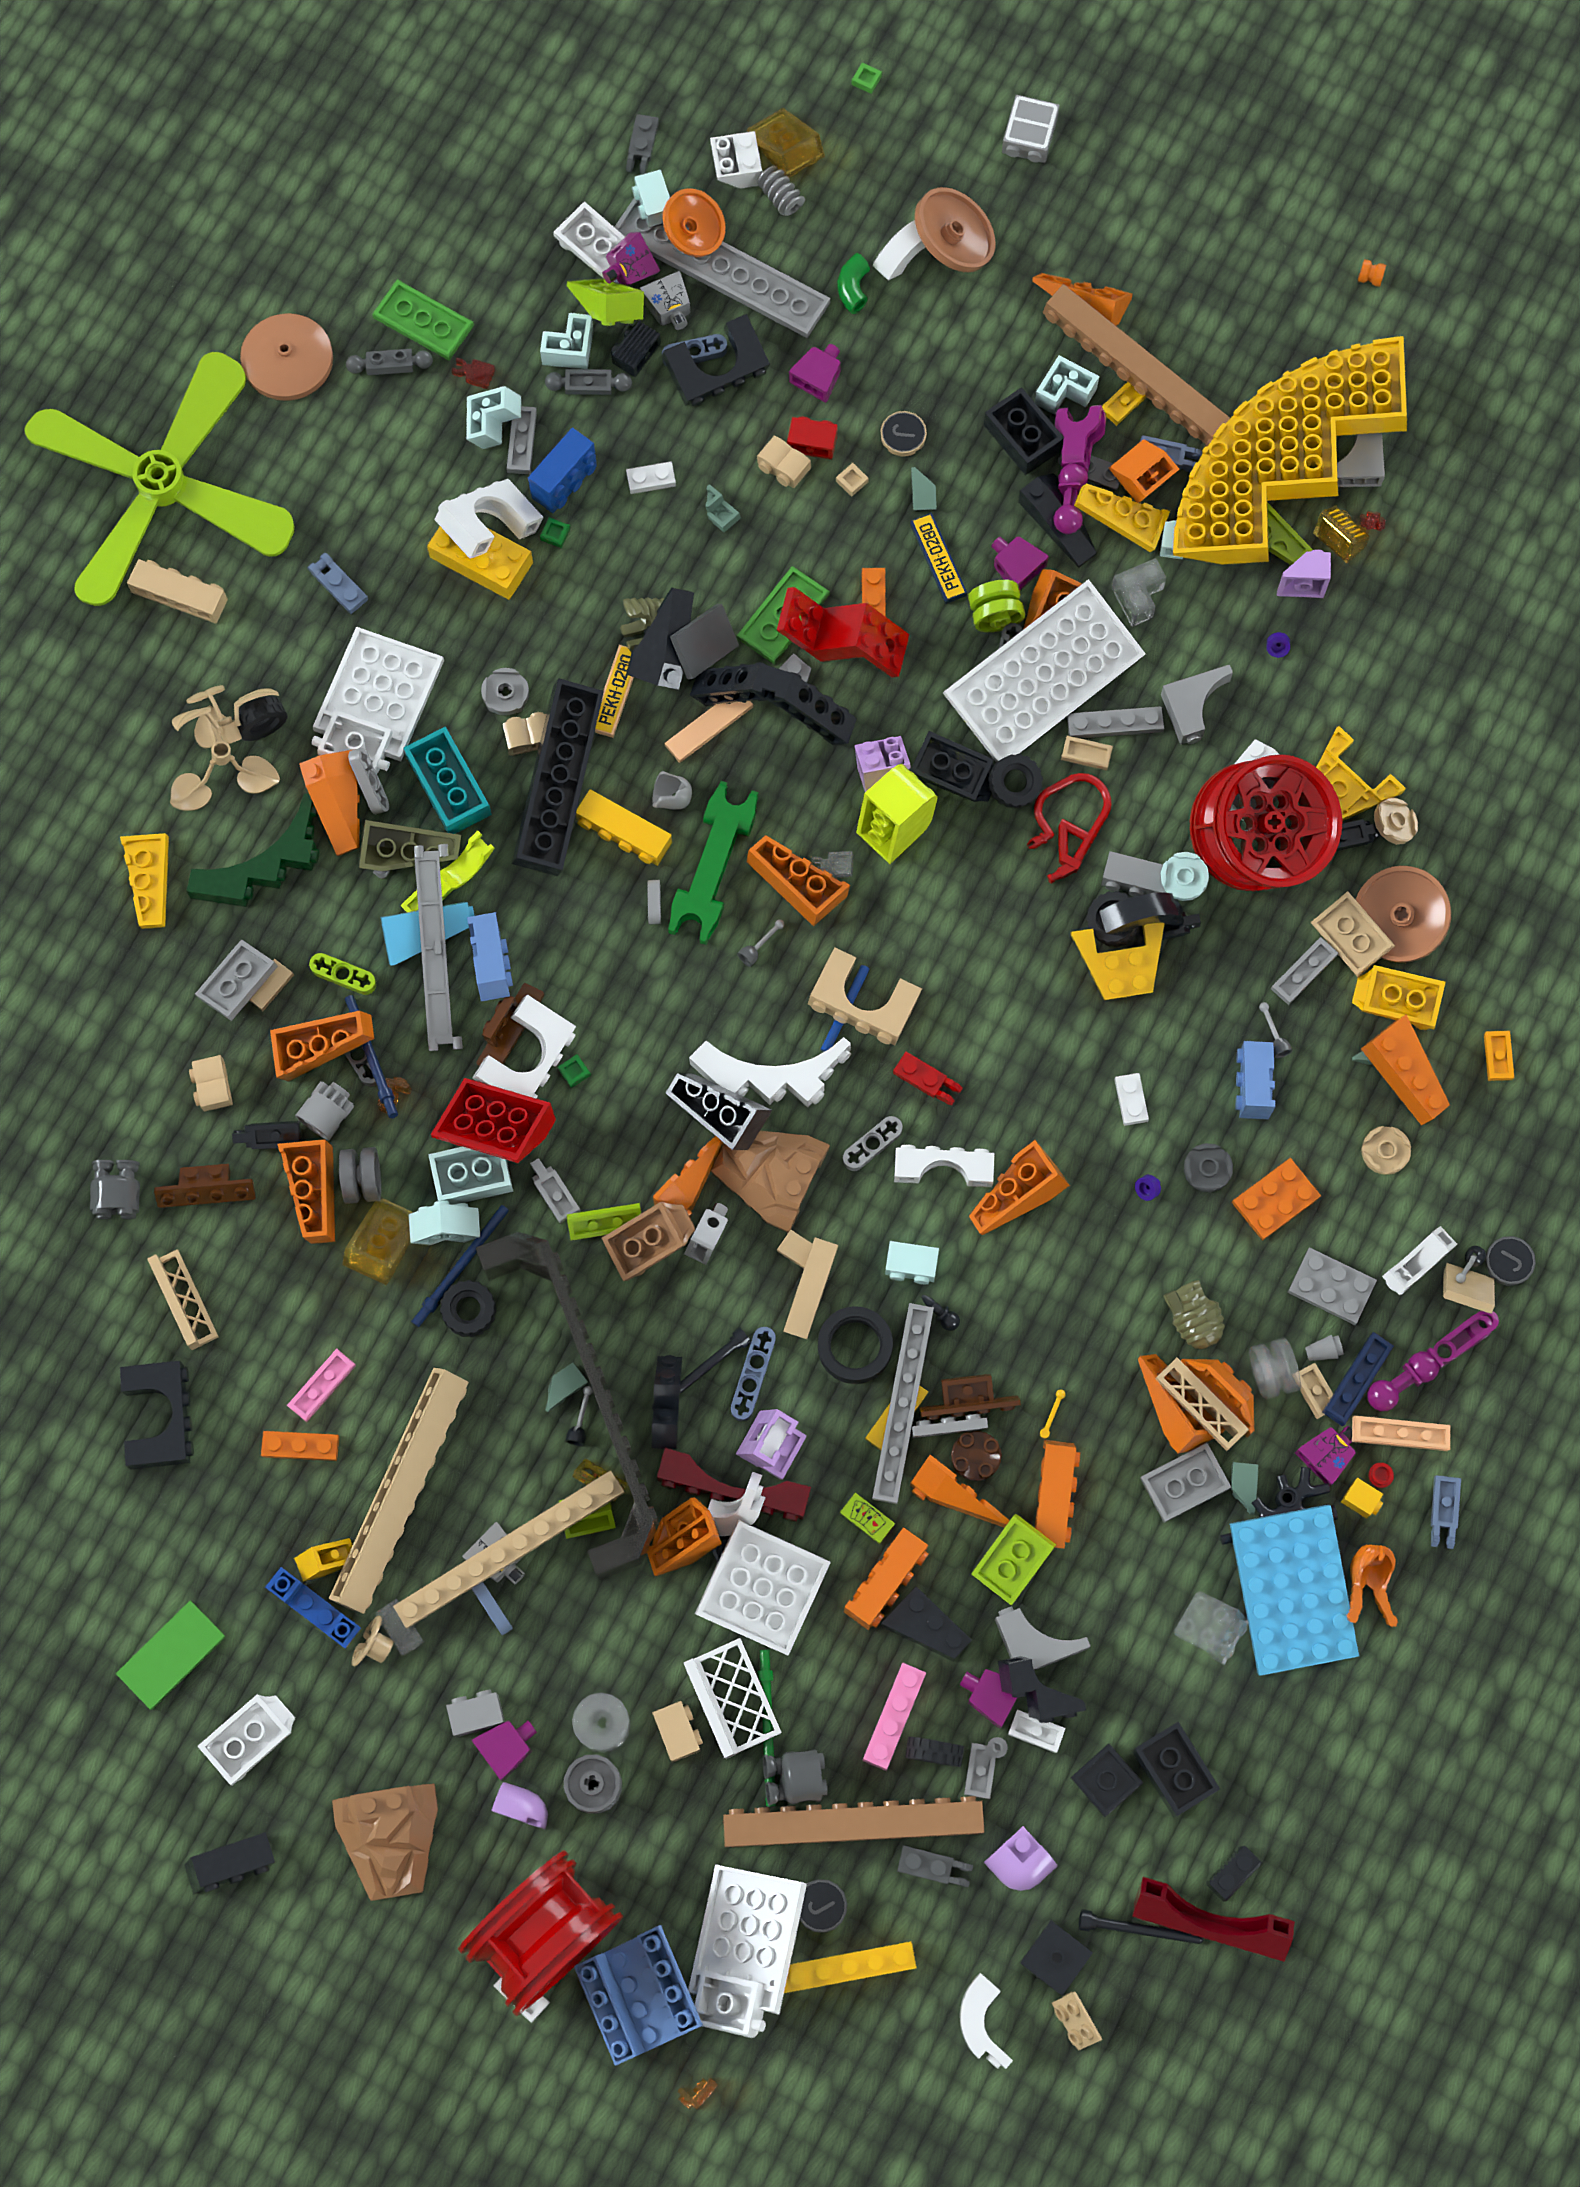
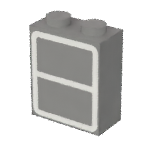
[1002,95,1060,163]

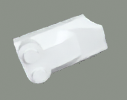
[553,202,625,283]
[198,1694,295,1786]

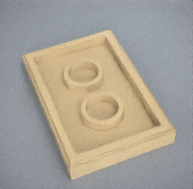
[1311,891,1395,977]
[1443,1263,1495,1313]

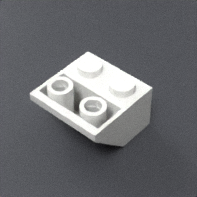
[710,131,762,189]

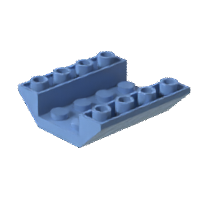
[574,1925,703,2066]

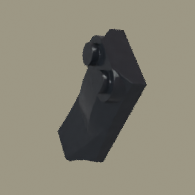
[910,731,994,802]

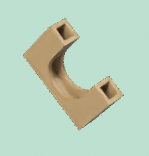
[808,947,922,1045]

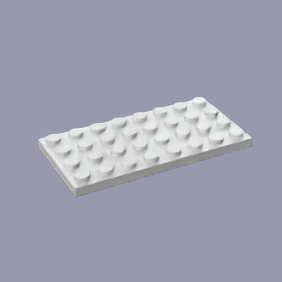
[943,579,1145,762]

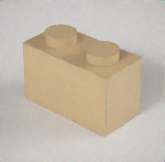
[652,1701,703,1763]

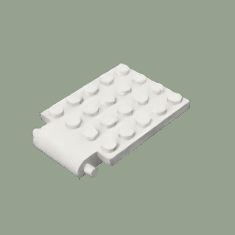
[312,627,444,773]
[688,1865,807,2038]

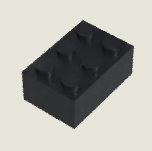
[984,387,1064,476]
[1132,1722,1220,1818]

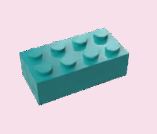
[403,726,492,834]

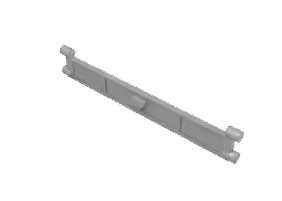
[414,844,463,1051]

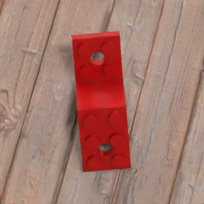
[776,587,910,677]

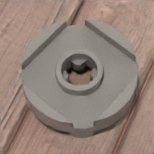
[481,668,529,715]

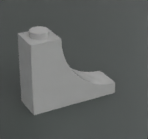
[1337,433,1385,487]
[1161,664,1233,745]
[995,1606,1091,1671]

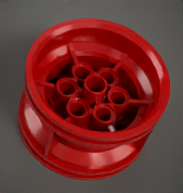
[1190,755,1342,891]
[458,1850,623,2017]

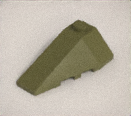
[359,820,461,871]

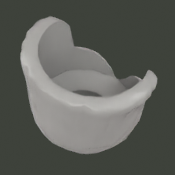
[652,771,692,810]

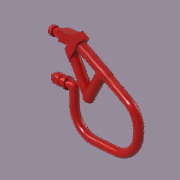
[1027,773,1112,884]

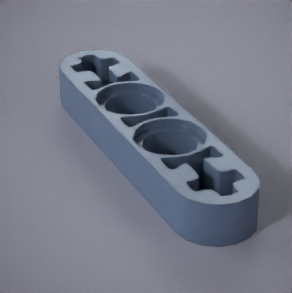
[731,1327,776,1421]

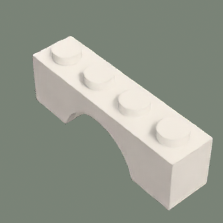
[894,1145,994,1187]

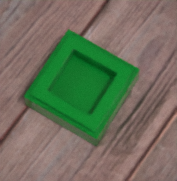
[540,517,571,548]
[557,1054,591,1088]

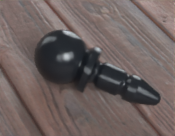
[922,1295,960,1331]

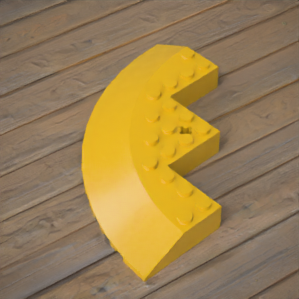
[1173,336,1407,564]

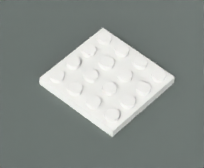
[695,1520,831,1655]

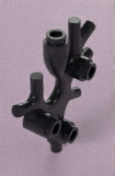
[1220,1467,1338,1545]

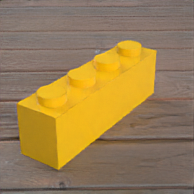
[576,789,672,866]

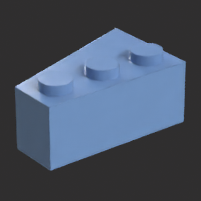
[467,912,513,1001]
[1235,1041,1275,1119]

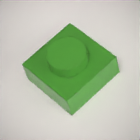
[852,63,882,94]

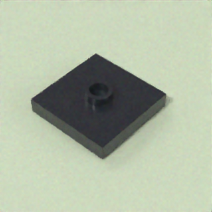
[1070,1743,1143,1818]
[1020,1920,1093,1996]

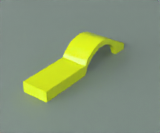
[400,831,495,912]

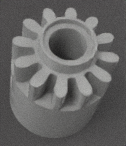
[295,1081,354,1140]

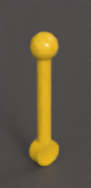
[1040,1389,1066,1439]

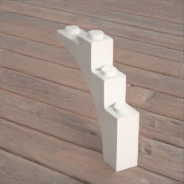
[689,1037,851,1107]

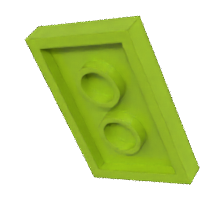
[972,1514,1056,1606]

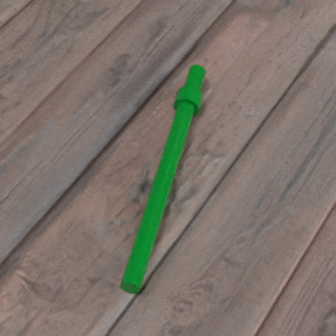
[758,1650,776,1807]

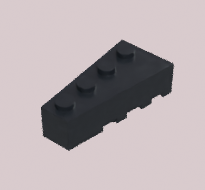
[666,1073,772,1150]

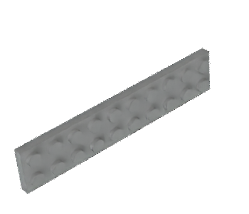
[614,198,830,338]

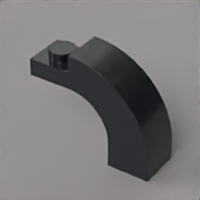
[1099,892,1184,936]

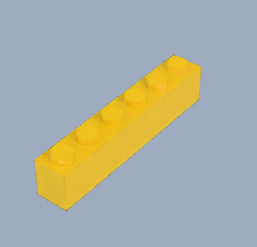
[784,1941,916,1993]

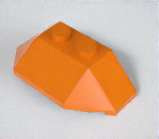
[1180,1359,1254,1438]
[647,1497,722,1576]

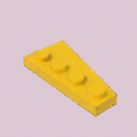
[1074,483,1170,552]
[120,833,169,929]

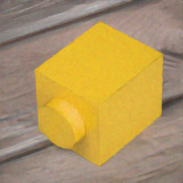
[1341,1478,1383,1519]

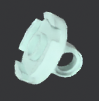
[1161,852,1209,901]

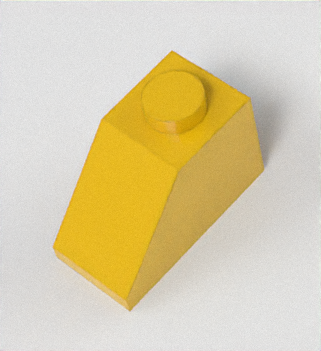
[294,1538,353,1582]

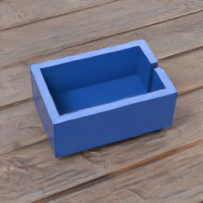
[528,427,597,513]

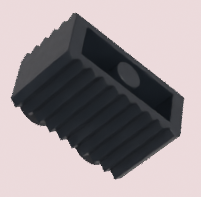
[611,320,661,377]
[1206,1846,1262,1902]

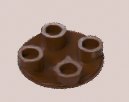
[951,1431,1002,1481]

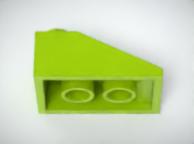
[567,278,644,326]

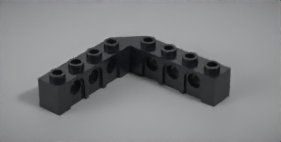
[690,662,857,745]

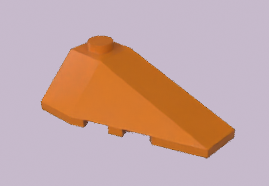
[1024,569,1082,629]

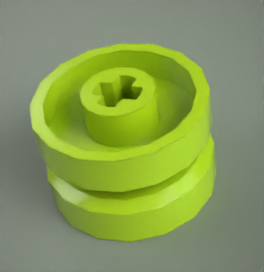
[968,580,1025,632]

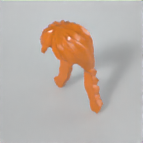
[1346,1545,1398,1627]

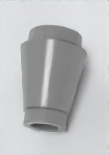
[1305,1335,1344,1361]

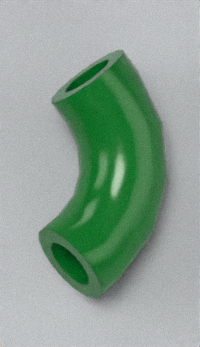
[837,253,870,314]

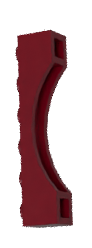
[657,1448,811,1522]
[1132,1877,1295,1962]

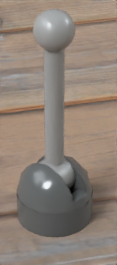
[737,919,784,967]
[1259,1002,1293,1058]

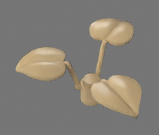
[172,685,279,744]
[170,705,280,811]

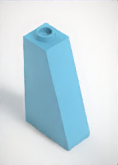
[380,902,475,965]

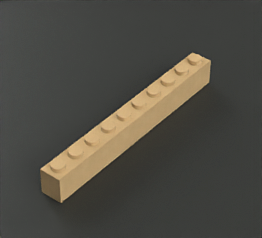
[329,1368,468,1614]

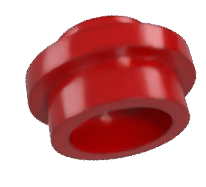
[1368,1463,1394,1488]

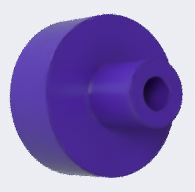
[1267,632,1290,658]
[1135,1174,1161,1201]

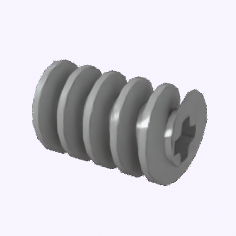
[757,166,805,216]

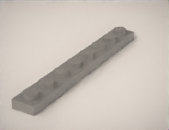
[872,1303,934,1504]

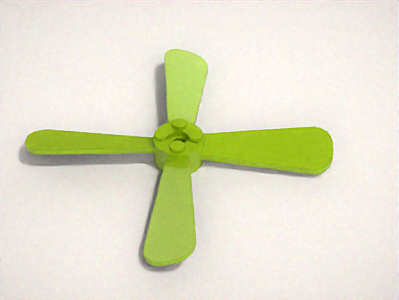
[25,352,294,606]

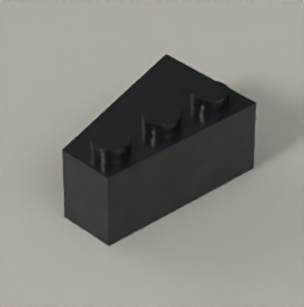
[880,1587,972,1661]
[184,1832,275,1895]

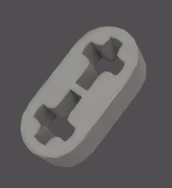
[648,880,661,924]

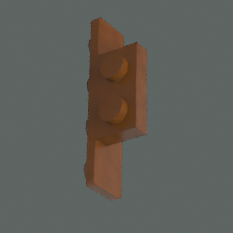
[476,983,545,1066]
[154,1164,256,1208]
[919,1374,1021,1420]

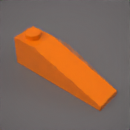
[1032,273,1133,326]
[299,750,360,856]
[653,1136,724,1218]
[969,1140,1070,1235]
[1138,1354,1225,1453]
[910,1455,1010,1528]

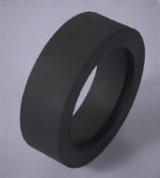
[818,1306,893,1384]

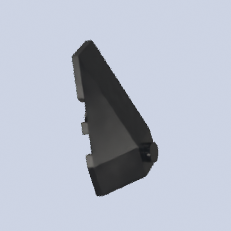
[1018,473,1097,568]
[626,587,694,690]

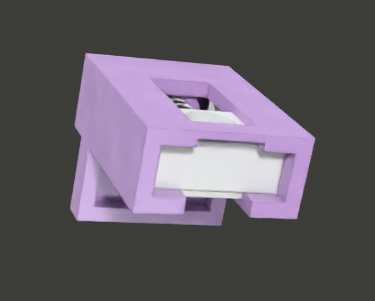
[736,1409,807,1479]

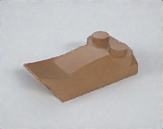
[602,1202,695,1281]

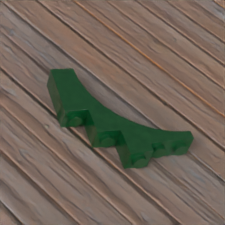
[187,793,319,907]

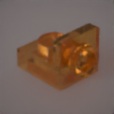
[377,1077,412,1113]
[677,2078,719,2110]

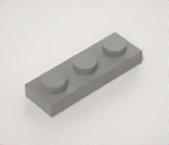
[507,406,537,474]
[1271,937,1338,1005]
[911,1414,988,1438]

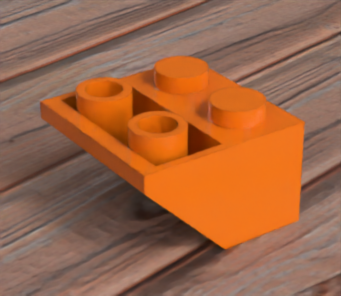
[1109,439,1179,503]

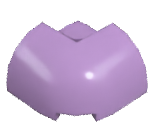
[492,1782,548,1829]
[984,1827,1057,1891]

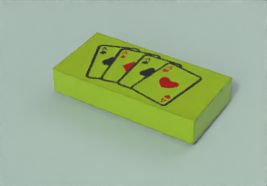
[840,1493,895,1544]

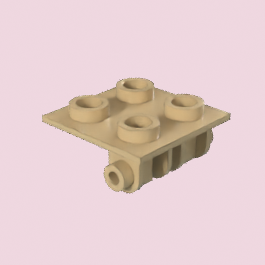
[1052,1992,1102,2050]

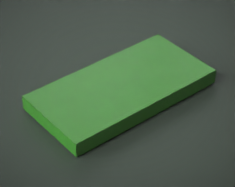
[372,279,474,361]
[737,566,830,664]
[116,1600,226,1710]

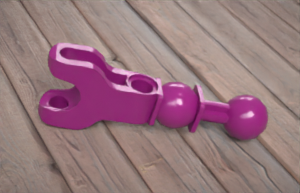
[1053,405,1106,534]
[1367,1310,1499,1411]

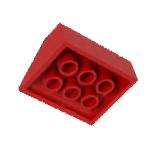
[431,1078,556,1163]

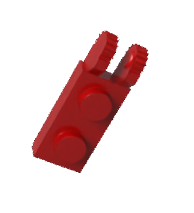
[893,1052,963,1105]

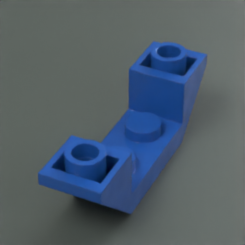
[265,1567,361,1649]

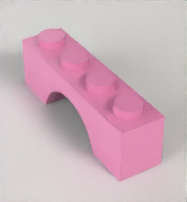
[863,1663,926,1771]

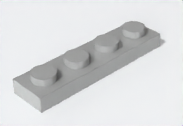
[1067,707,1164,738]

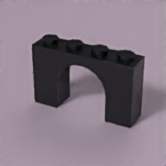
[662,314,770,406]
[120,1360,194,1470]

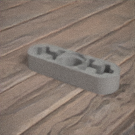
[348,748,389,815]
[843,1116,902,1171]

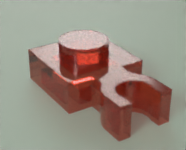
[452,358,495,389]
[1359,511,1386,531]

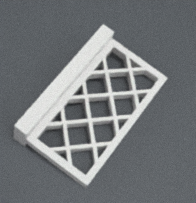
[684,1638,782,1759]

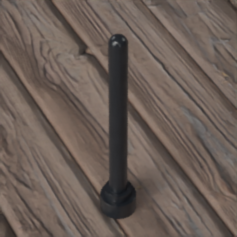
[652,1327,751,1411]
[1078,1909,1204,1944]

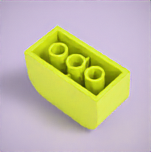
[856,764,938,864]

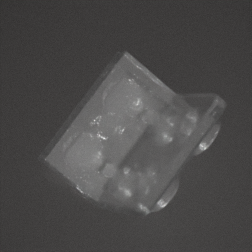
[1174,1592,1248,1665]

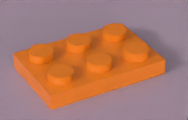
[1232,1158,1321,1241]

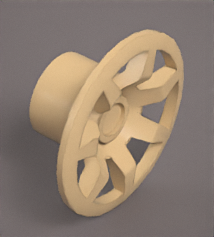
[352,1615,393,1666]

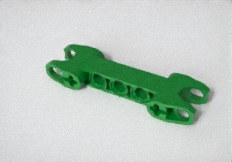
[668,781,759,945]

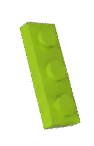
[567,1203,641,1240]

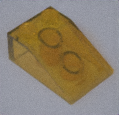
[747,108,825,177]
[342,1198,414,1285]

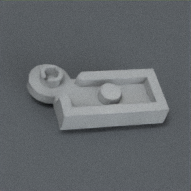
[964,1737,1008,1800]

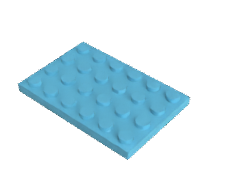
[1230,1505,1359,1676]

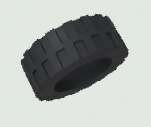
[232,696,288,741]
[988,754,1043,808]
[1087,891,1142,947]
[440,1280,497,1337]
[905,1737,964,1767]

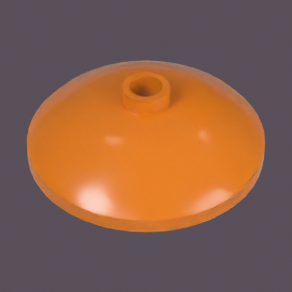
[663,189,725,257]

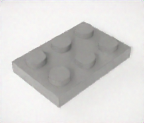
[195,939,278,1021]
[1287,1247,1377,1325]
[1140,1443,1231,1523]

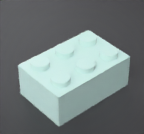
[428,1147,513,1205]

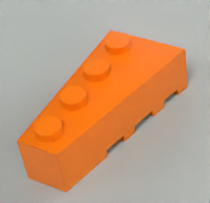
[746,835,850,926]
[270,1011,374,1081]
[1361,1014,1450,1125]
[278,1139,335,1244]
[1035,1440,1080,1549]
[844,1527,929,1630]

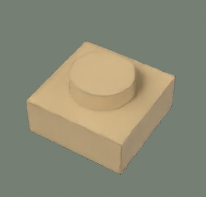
[836,463,869,496]

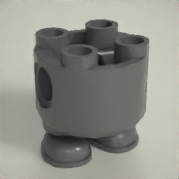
[90,1160,140,1219]
[763,1749,827,1806]

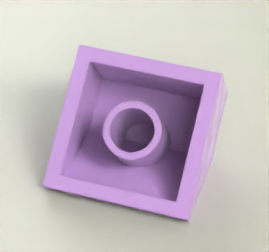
[1277,550,1331,598]

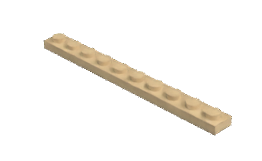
[393,1470,625,1629]

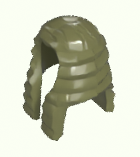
[620,597,665,652]
[1163,1280,1225,1349]

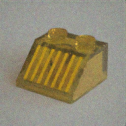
[1314,506,1370,564]

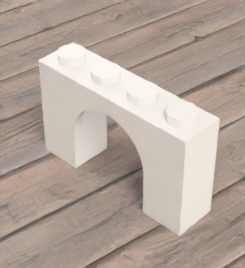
[434,479,543,559]
[472,995,576,1098]

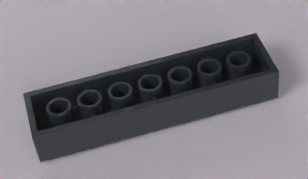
[512,678,604,876]

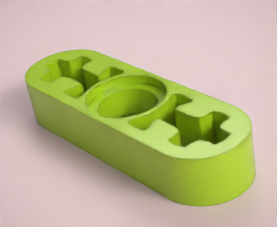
[309,953,376,995]

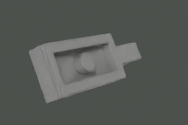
[530,1158,581,1225]

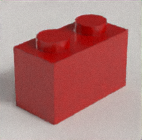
[787,416,838,460]

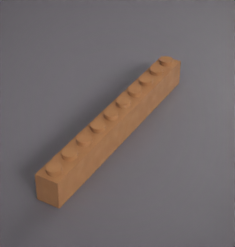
[1043,284,1230,447]
[723,1796,984,1848]

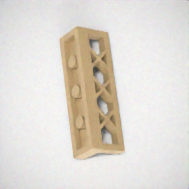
[147,1249,219,1350]
[1155,1358,1249,1451]

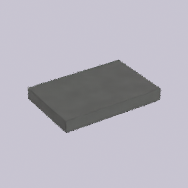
[670,604,739,679]

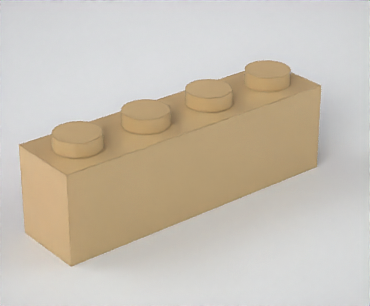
[127,559,228,624]

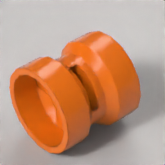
[1358,259,1386,287]

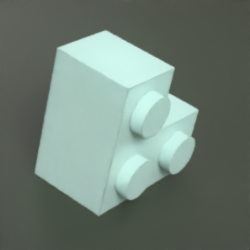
[540,313,593,369]
[1035,355,1099,415]
[467,386,521,449]
[409,1201,480,1245]

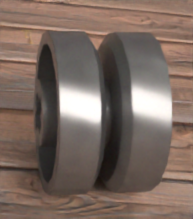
[339,1147,381,1204]
[564,1755,622,1814]

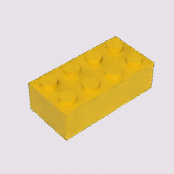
[427,526,533,600]

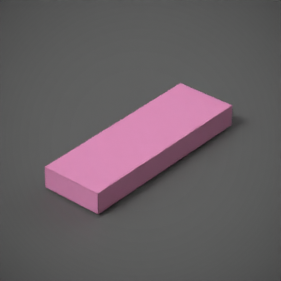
[287,1349,356,1422]

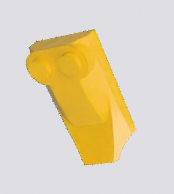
[1352,965,1445,1030]

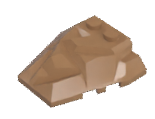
[711,1131,830,1233]
[332,1784,438,1901]

